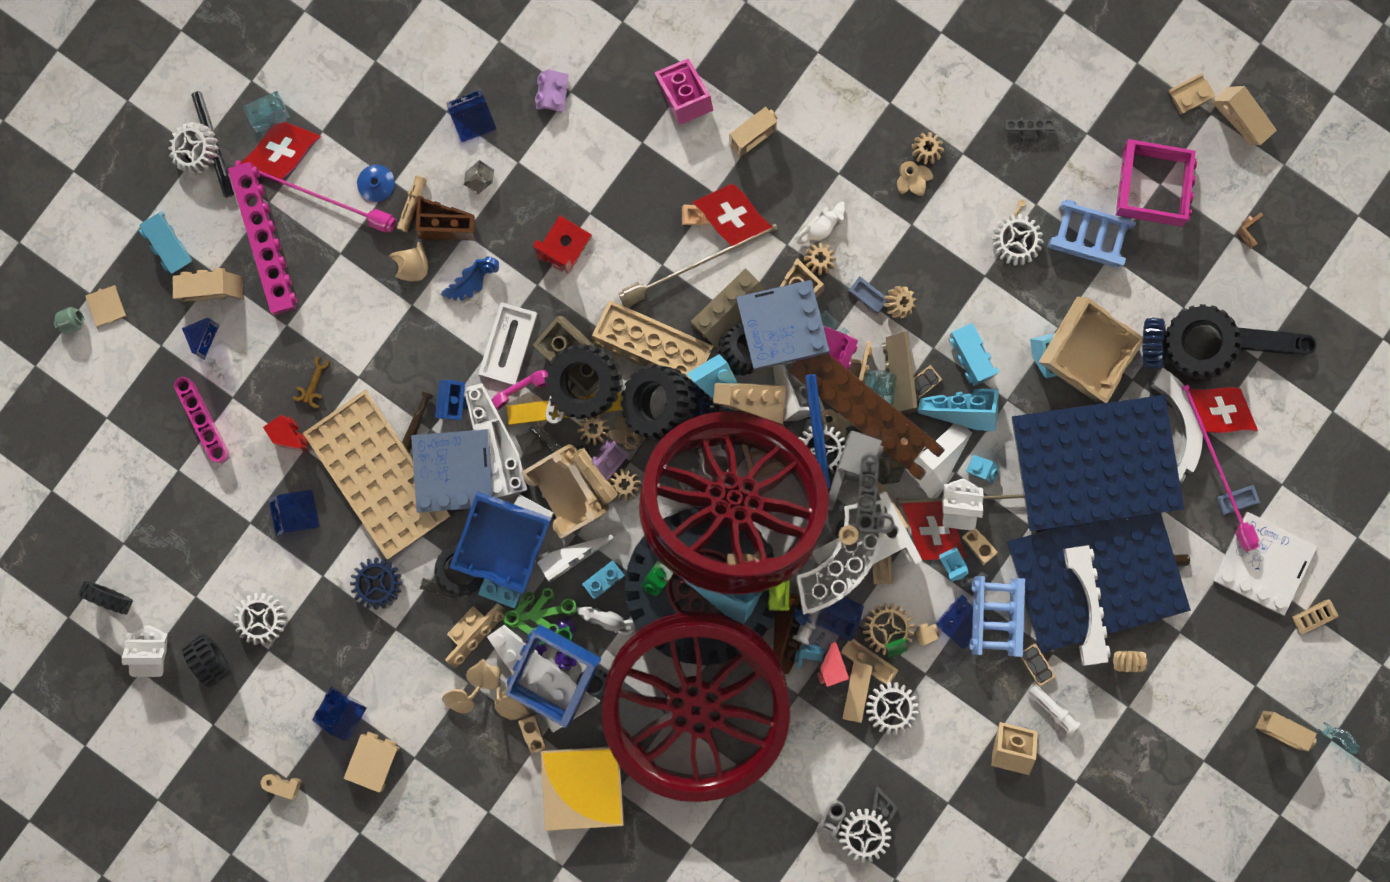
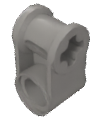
[816,800,846,840]

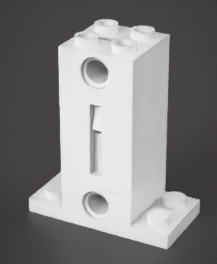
[810,491,922,568]

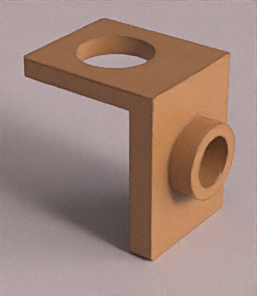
[1236,212,1263,249]

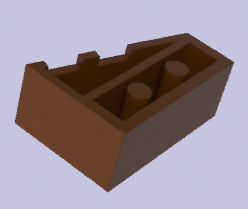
[415,195,476,241]

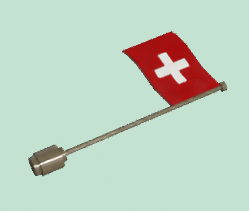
[618,184,778,306]
[896,494,1024,560]

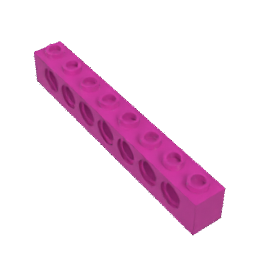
[228,162,297,316]

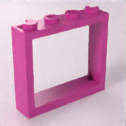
[1115,139,1197,227]

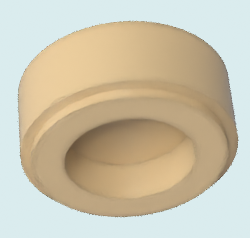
[839,526,859,545]

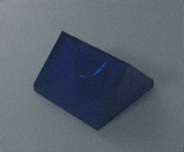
[182,318,220,360]

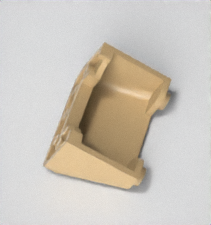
[521,444,609,539]

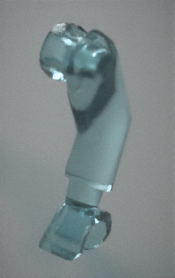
[1318,722,1360,754]

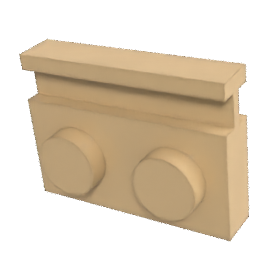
[1168,73,1215,115]

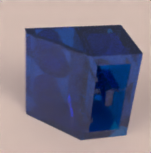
[815,596,864,641]
[312,686,367,742]

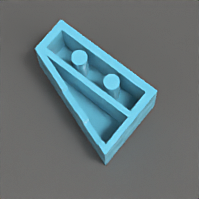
[139,211,192,274]
[949,323,999,387]
[687,354,738,412]

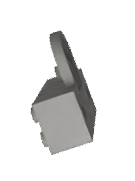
[828,431,883,511]

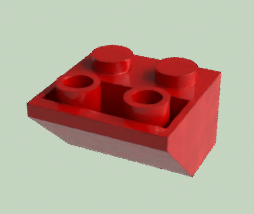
[263,415,310,452]

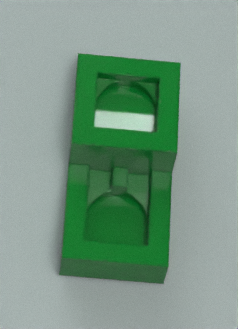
[885,638,907,659]

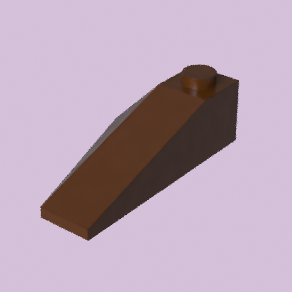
[773,593,819,674]

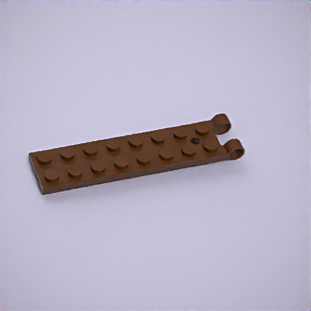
[789,354,945,480]

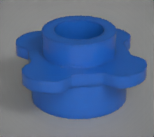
[792,607,812,626]

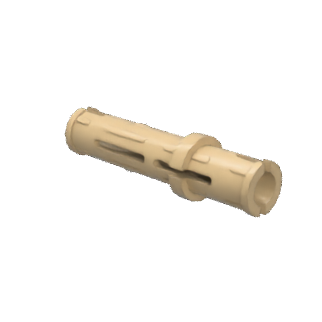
[396,175,427,233]

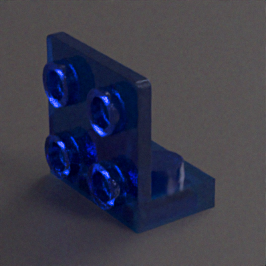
[446,89,496,142]
[268,490,319,537]
[936,595,988,649]

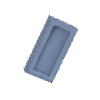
[847,276,887,315]
[1216,485,1260,516]

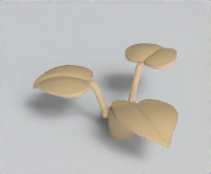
[442,659,530,719]

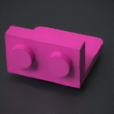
[823,326,858,370]

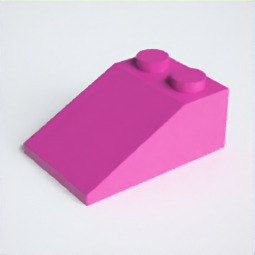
[654,58,714,125]

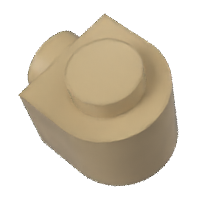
[915,623,940,647]

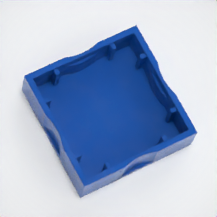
[450,491,551,594]

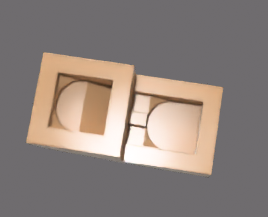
[682,205,711,225]

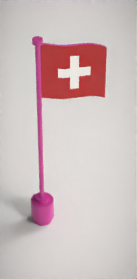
[235,120,396,233]
[1181,385,1260,552]

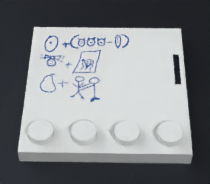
[1213,512,1317,616]

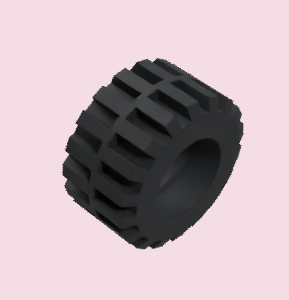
[717,323,754,376]
[182,634,230,688]

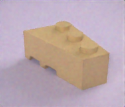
[1211,86,1277,145]
[173,268,243,301]

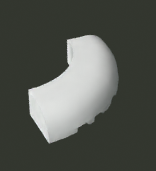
[796,499,885,614]

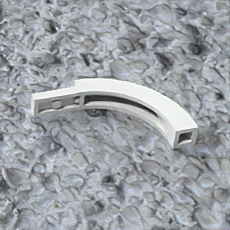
[1149,368,1203,484]

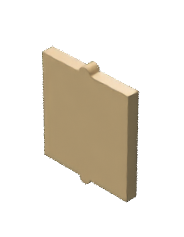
[85,285,126,327]

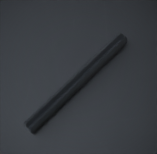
[191,91,234,198]

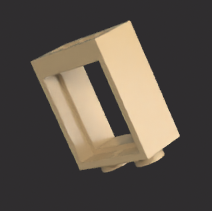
[729,107,778,158]
[1255,711,1317,751]

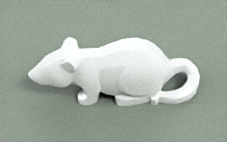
[795,202,845,244]
[576,607,636,635]

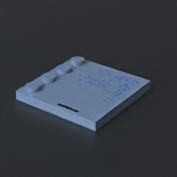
[736,280,829,371]
[411,429,493,512]

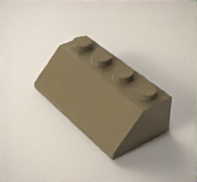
[691,268,765,350]
[533,316,599,397]
[882,331,918,414]

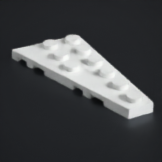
[487,625,600,733]

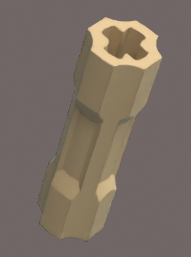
[570,448,618,504]

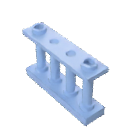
[1047,200,1136,269]
[970,576,1025,657]

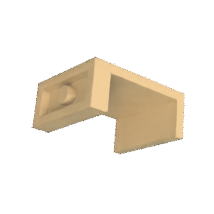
[344,732,400,793]

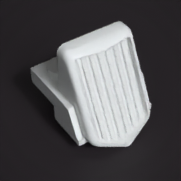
[942,479,983,530]
[122,625,167,677]

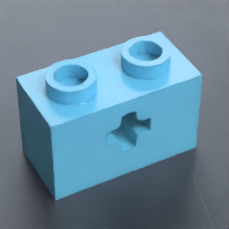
[582,560,625,600]
[478,578,522,609]

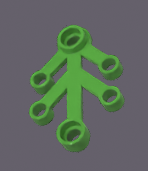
[503,588,577,635]

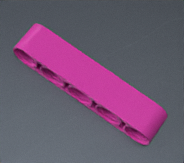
[174,377,230,463]

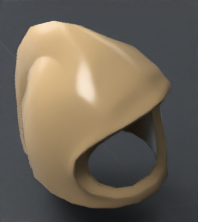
[389,242,428,282]

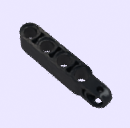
[1220,327,1317,355]

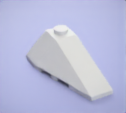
[903,424,972,499]
[537,535,615,582]

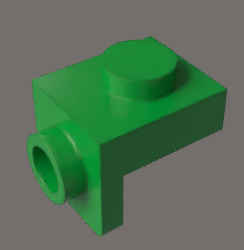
[641,561,673,597]

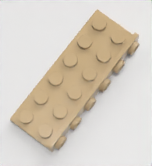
[591,300,714,386]

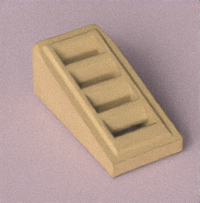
[1292,599,1339,634]

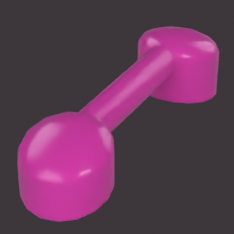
[491,370,548,411]

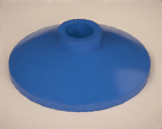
[357,165,395,202]

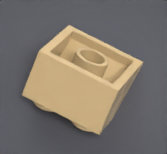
[991,722,1038,775]

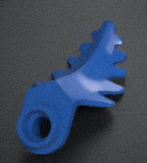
[441,256,499,301]

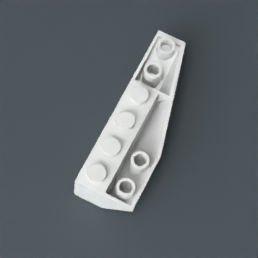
[464,384,528,500]

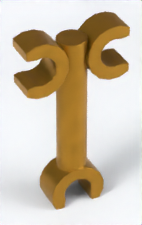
[293,356,330,409]

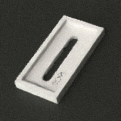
[478,302,537,385]

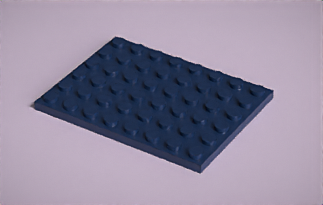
[1011,395,1184,531]
[1007,513,1191,653]

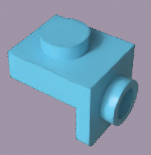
[966,455,1000,484]
[939,547,969,582]
[795,644,825,669]

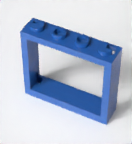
[505,624,602,728]

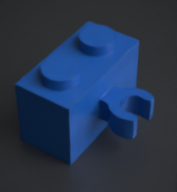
[435,380,469,420]

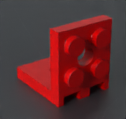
[533,215,592,274]

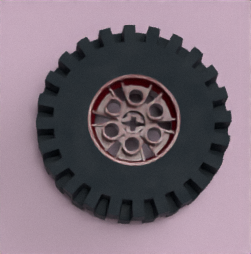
[625,507,777,665]

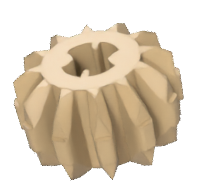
[911,132,944,165]
[804,243,837,276]
[883,286,917,318]
[577,414,610,446]
[609,469,641,502]
[1113,651,1147,672]

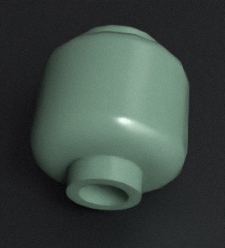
[54,307,84,335]

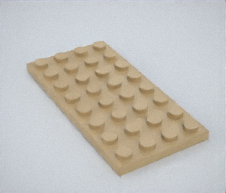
[303,390,451,560]

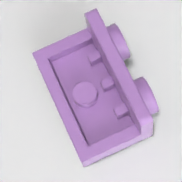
[535,69,569,112]
[592,439,629,481]

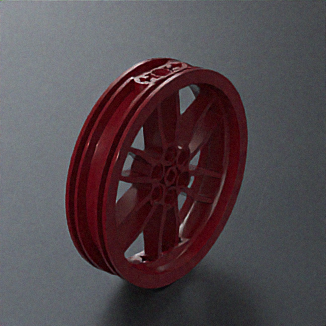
[639,412,829,595]
[602,612,790,802]

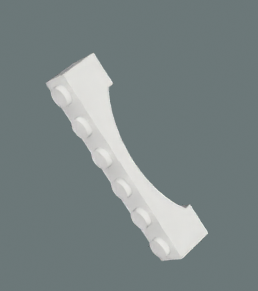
[1063,545,1110,665]

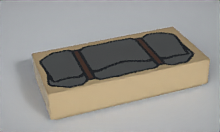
[914,365,942,400]
[1021,643,1056,687]

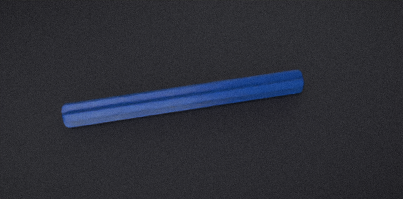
[805,374,830,488]

